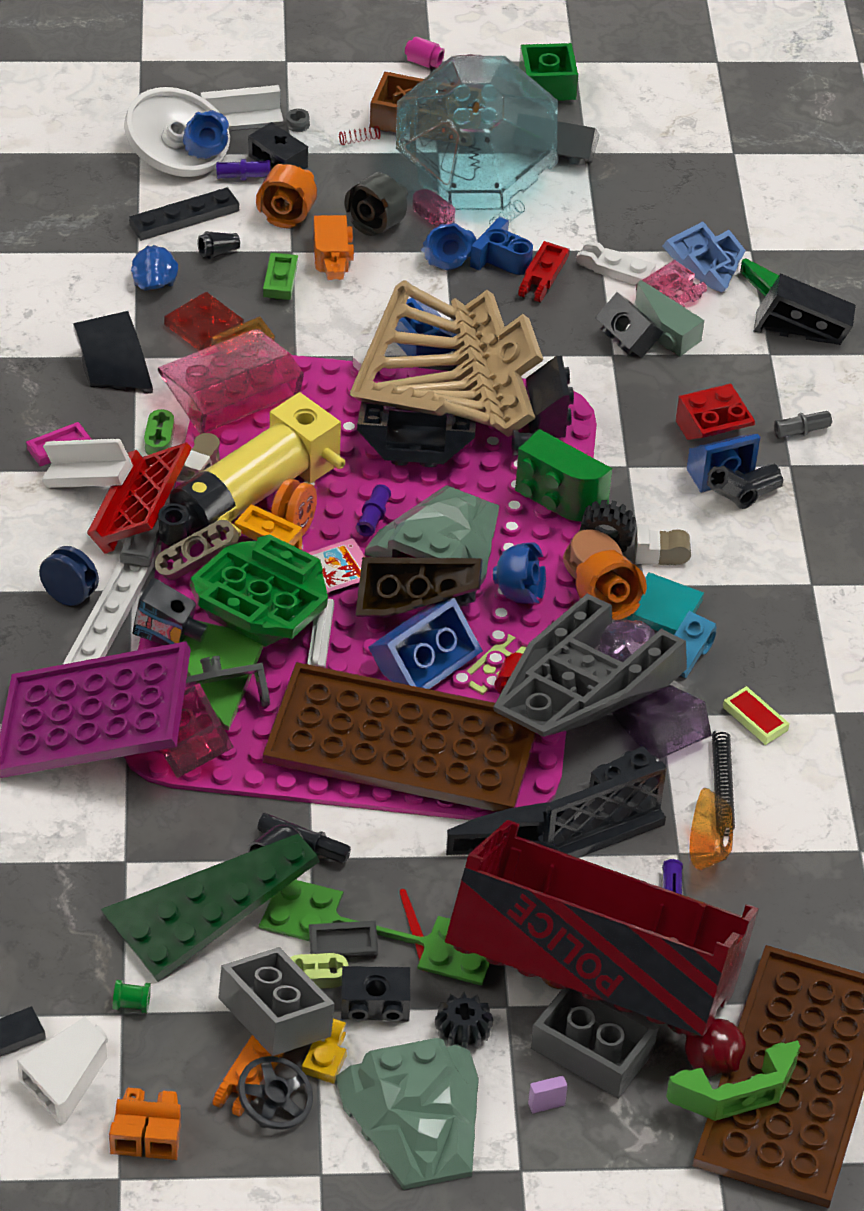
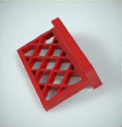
[87,442,192,554]

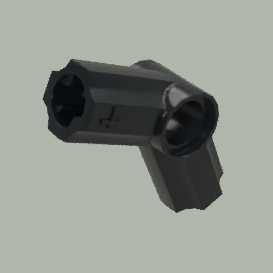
[707,463,784,509]

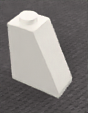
[17,1017,108,1125]

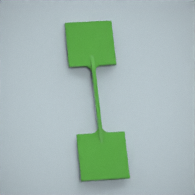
[259,880,490,985]

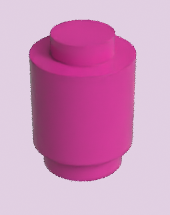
[405,36,445,69]

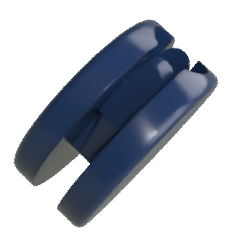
[39,546,99,606]

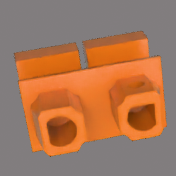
[109,1087,181,1160]

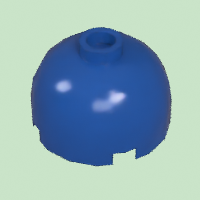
[493,542,546,604]

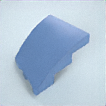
[662,222,746,293]

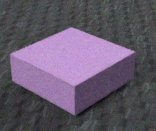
[528,1076,567,1114]

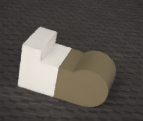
[176,433,220,483]
[634,524,691,565]

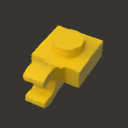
[302,1018,347,1084]

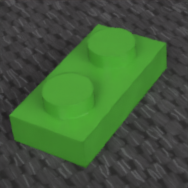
[263,253,298,300]

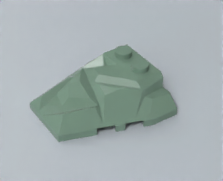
[365,485,499,592]
[336,1038,479,1190]

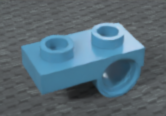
[674,611,717,678]

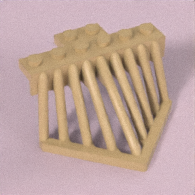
[350,280,544,437]

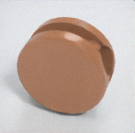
[563,529,623,579]

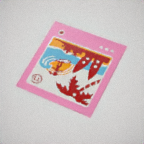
[308,538,365,593]

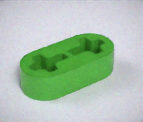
[144,409,175,455]

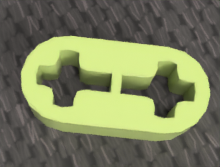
[290,953,349,988]

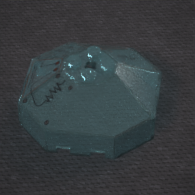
[396,56,558,210]

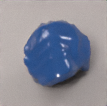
[183,110,229,160]
[421,223,477,270]
[131,245,178,291]

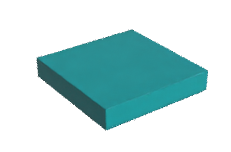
[624,572,704,635]

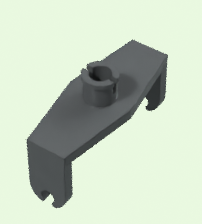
[185,656,270,707]

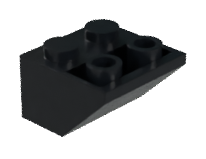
[525,355,574,438]

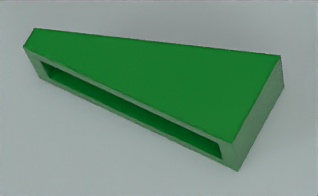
[740,258,779,296]

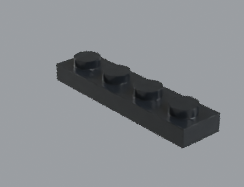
[129,187,239,241]

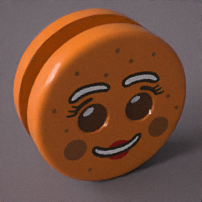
[271,479,317,536]

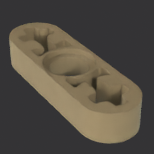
[155,520,239,580]

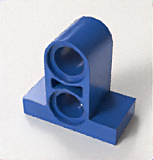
[470,216,533,275]

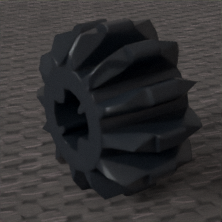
[435,992,493,1049]

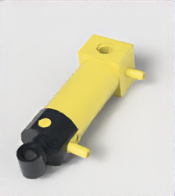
[158,392,345,546]

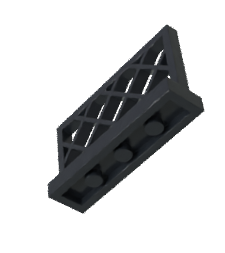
[537,761,667,858]

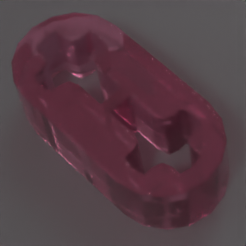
[412,189,456,227]

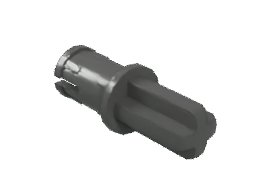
[774,411,832,439]

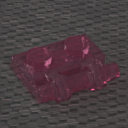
[635,260,707,307]

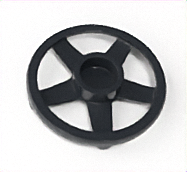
[236,1056,313,1130]

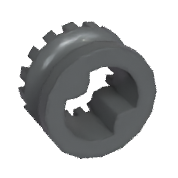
[286,109,310,132]

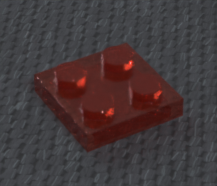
[164,292,244,353]

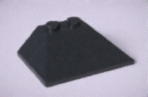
[357,401,476,467]

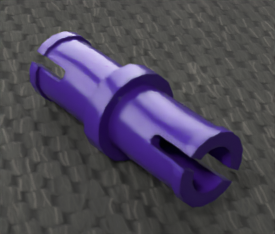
[216,159,271,181]
[356,484,391,537]

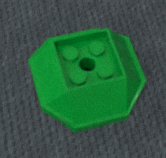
[190,534,328,647]

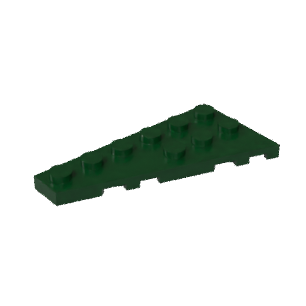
[101,834,320,982]

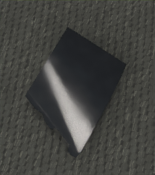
[73,311,153,393]

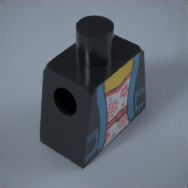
[132,577,208,645]

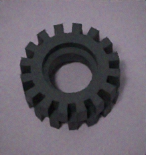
[579,500,636,552]

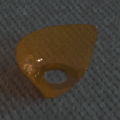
[690,788,734,871]

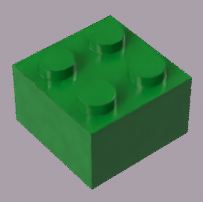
[519,43,578,102]

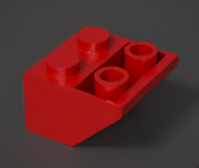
[676,383,755,440]

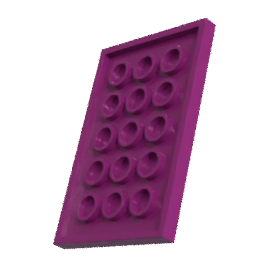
[0,641,191,778]

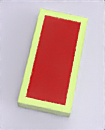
[723,686,790,745]

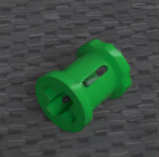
[112,980,151,1014]

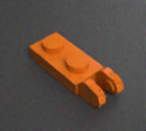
[212,1035,285,1117]

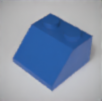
[687,434,760,493]

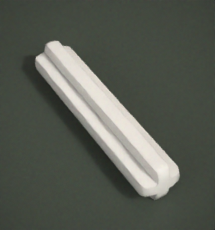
[307,599,335,668]

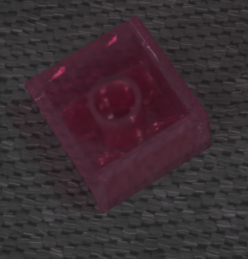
[161,683,234,778]

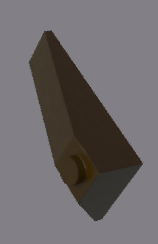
[356,557,483,618]

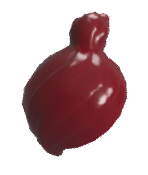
[667,1018,746,1078]

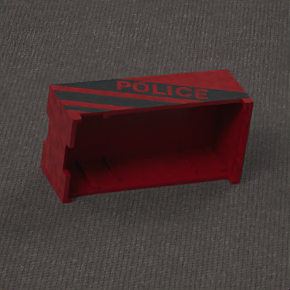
[445,820,759,1036]

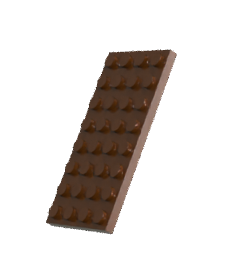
[263,662,537,812]
[692,945,864,1208]

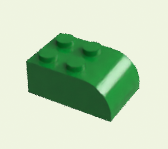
[515,429,613,522]

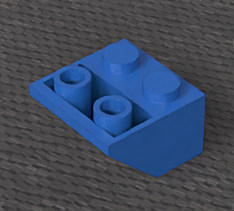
[395,298,457,356]

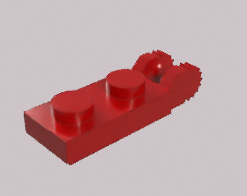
[518,241,570,303]

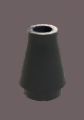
[197,231,240,259]

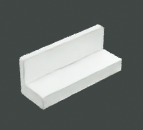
[201,85,283,131]
[42,439,133,488]

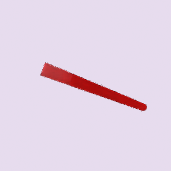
[400,889,427,972]

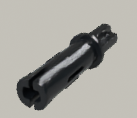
[257,813,351,863]

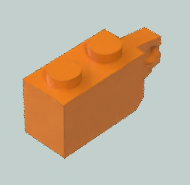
[313,215,354,280]

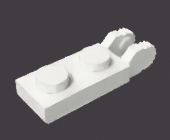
[576,240,656,286]

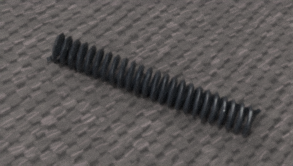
[712,731,735,836]

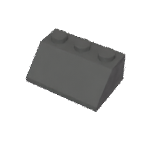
[512,114,600,166]

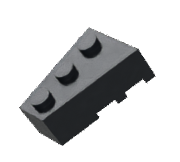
[753,273,856,345]

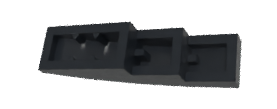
[446,802,575,855]

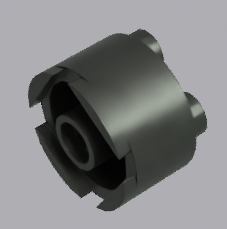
[344,172,408,236]

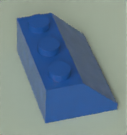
[368,598,483,689]

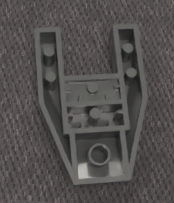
[494,593,687,737]

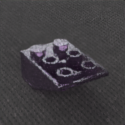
[612,685,712,759]

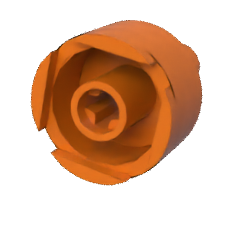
[256,164,317,228]
[576,549,647,620]

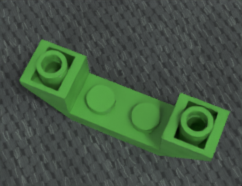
[666,1040,800,1121]

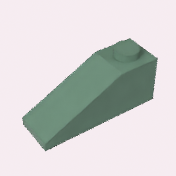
[635,280,705,356]

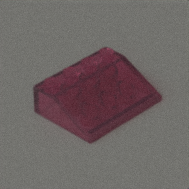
[158,328,304,434]

